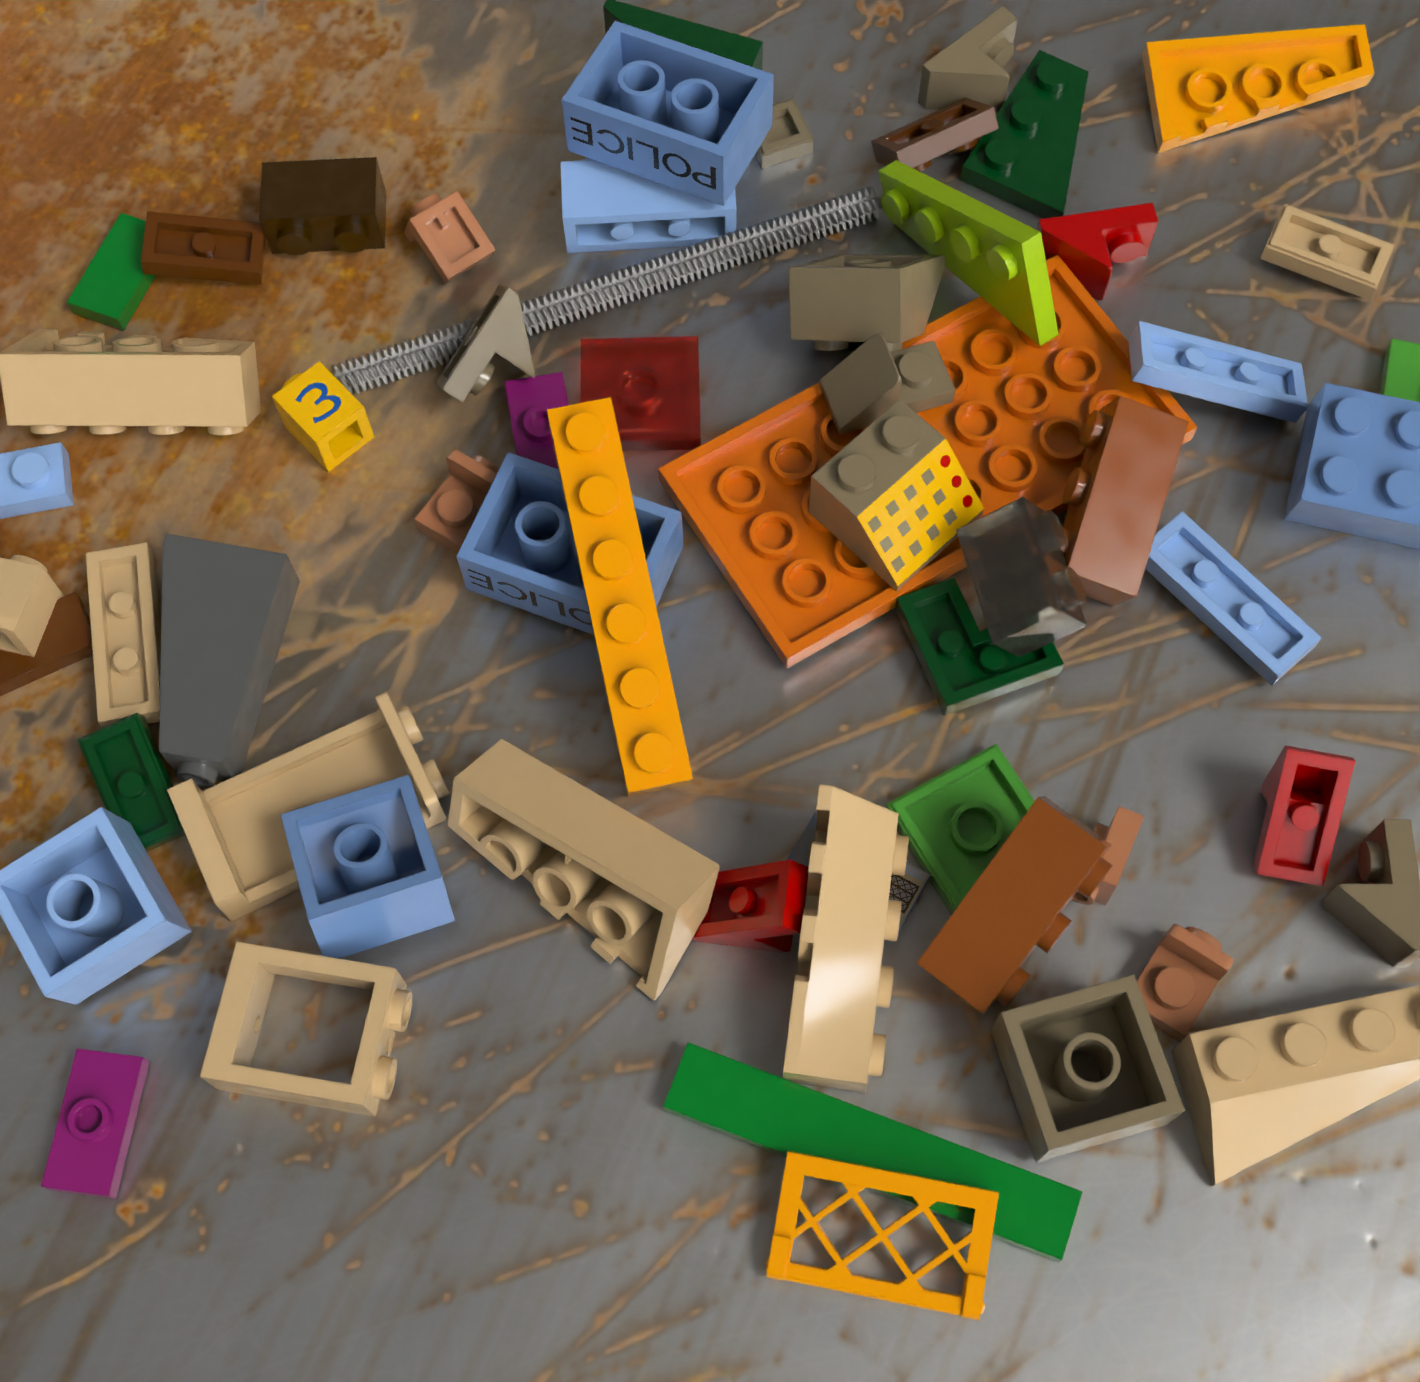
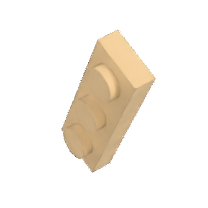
[85,542,161,728]

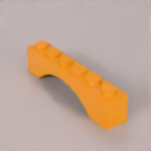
[547,397,693,797]

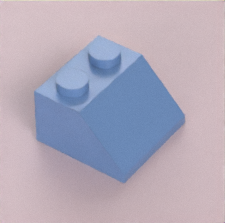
[280,775,455,959]

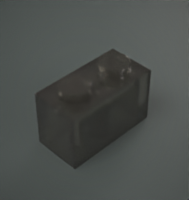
[956,497,1087,657]

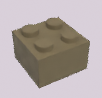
[991,974,1185,1163]

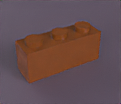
[1045,396,1189,606]
[917,796,1113,1014]

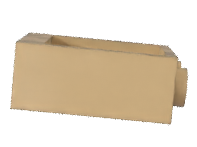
[200,942,413,1117]

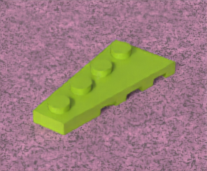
[878,160,1059,346]

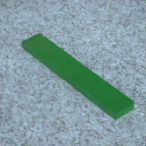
[663,1042,1082,1263]

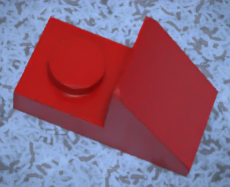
[1037,202,1159,301]
[1253,745,1355,886]
[692,859,809,953]

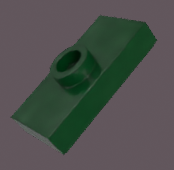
[77,713,186,852]

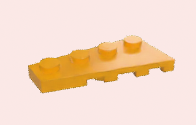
[1142,24,1375,153]

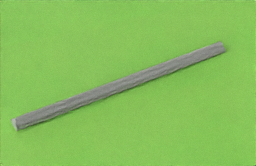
[331,186,883,395]

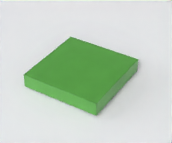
[886,744,1035,915]

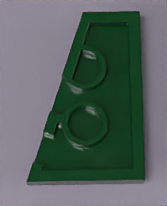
[960,50,1089,219]

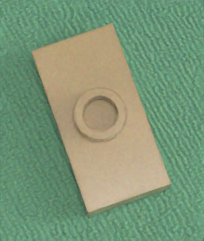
[1260,204,1395,300]

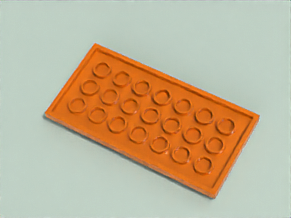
[658,255,1197,669]

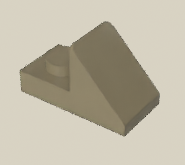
[918,6,1018,112]
[436,284,535,403]
[819,332,955,435]
[1321,819,1420,967]

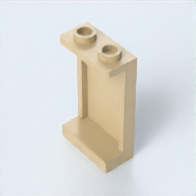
[167,691,450,922]

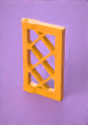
[765,1151,999,1321]

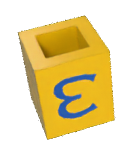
[272,361,375,473]

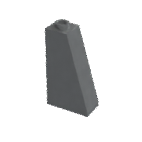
[159,534,300,788]

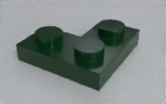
[895,578,1064,716]

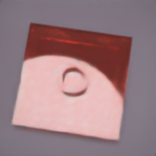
[580,336,701,451]

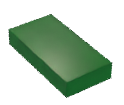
[67,213,156,331]

